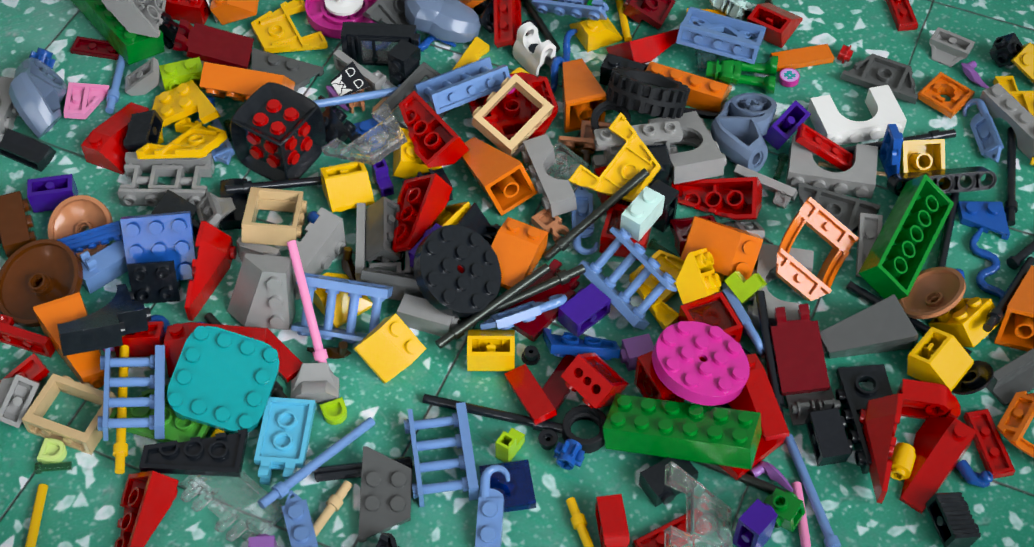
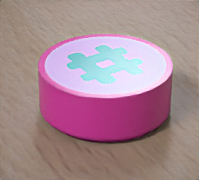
[779,68,800,87]

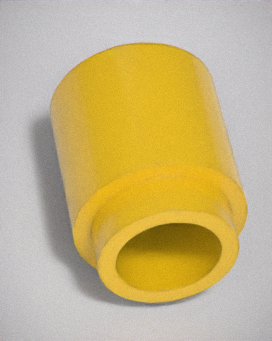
[889,442,916,481]

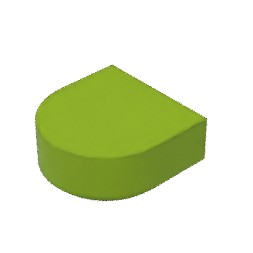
[319,397,347,425]

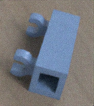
[79,239,128,294]

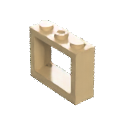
[471,73,554,156]
[241,187,307,246]
[21,373,117,455]

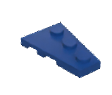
[543,328,621,360]

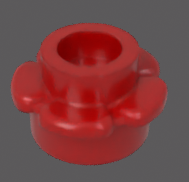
[837,44,854,64]

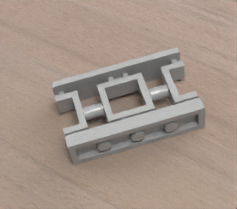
[591,120,683,173]
[117,152,215,207]
[355,203,414,281]

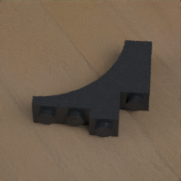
[57,284,151,356]

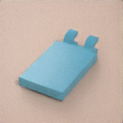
[254,397,316,487]

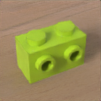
[159,57,203,91]

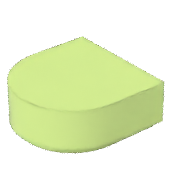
[37,438,67,465]

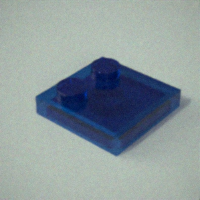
[479,460,536,512]

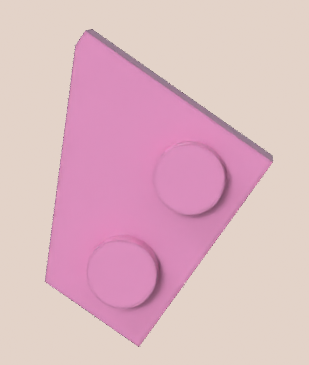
[63,82,110,120]

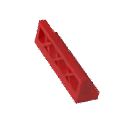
[494,0,522,48]

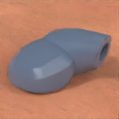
[404,0,481,43]
[9,57,67,139]
[711,93,777,172]

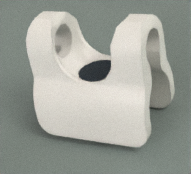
[512,22,556,76]

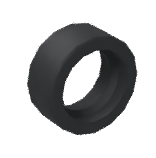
[591,101,631,134]
[562,405,606,453]

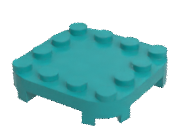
[167,326,280,434]

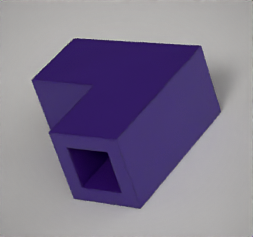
[371,158,394,198]

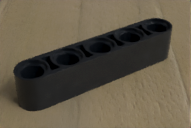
[887,166,997,196]

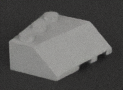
[101,0,166,38]
[227,254,296,330]

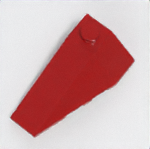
[392,173,453,252]
[859,393,904,504]
[114,471,179,547]

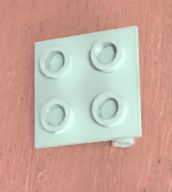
[709,0,754,20]

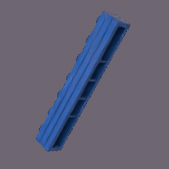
[57,221,123,253]

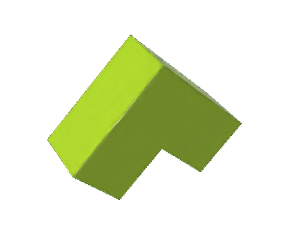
[724,271,767,303]
[495,428,525,465]

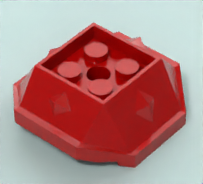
[468,72,558,140]

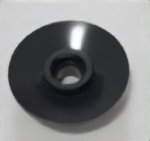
[952,361,994,395]

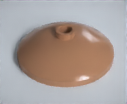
[48,195,113,262]
[898,267,966,319]

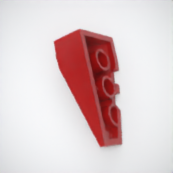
[606,29,679,64]
[398,91,470,168]
[81,102,149,175]
[672,177,762,220]
[184,221,237,321]
[164,322,266,378]
[727,353,790,441]
[900,417,977,514]

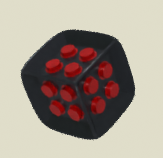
[230,82,326,181]

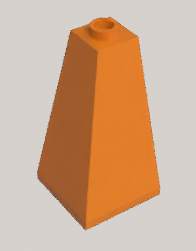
[562,58,607,133]
[461,137,537,216]
[994,265,1034,352]
[33,292,104,389]

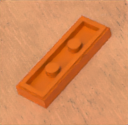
[770,44,834,72]

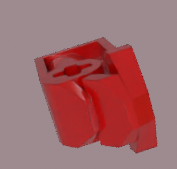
[897,379,961,420]
[595,494,630,547]

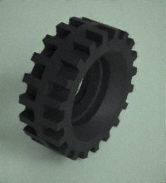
[606,67,690,119]

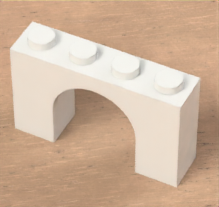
[807,85,907,146]

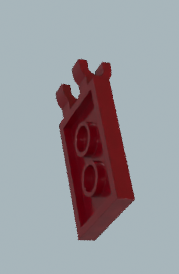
[173,19,254,69]
[500,259,580,342]
[770,304,830,396]

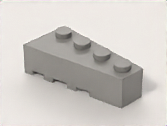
[289,207,346,300]

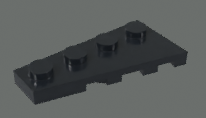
[139,429,248,477]

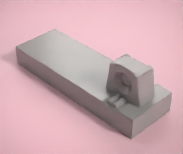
[333,49,387,92]
[734,164,798,209]
[856,213,883,277]

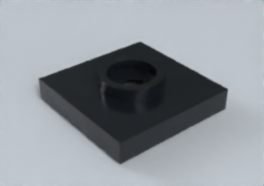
[836,364,893,406]

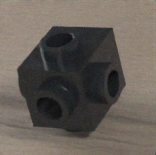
[989,33,1023,67]

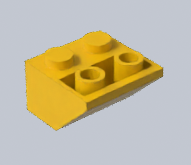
[393,128,442,179]
[320,160,375,213]
[675,248,722,304]
[928,297,1001,348]
[907,327,974,392]
[467,330,515,371]

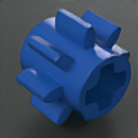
[29,47,56,69]
[553,439,585,470]

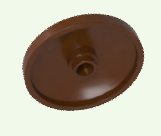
[0,239,83,327]

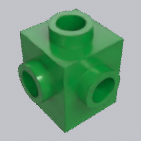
[764,488,805,533]

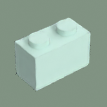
[620,186,665,242]

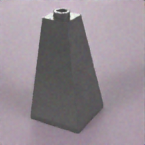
[820,294,918,359]

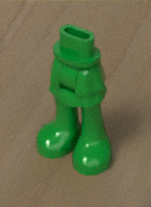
[706,56,778,94]

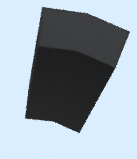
[0,129,56,172]
[220,178,247,231]

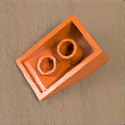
[680,216,764,280]
[491,217,548,289]

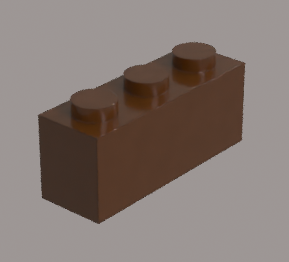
[0,191,37,258]

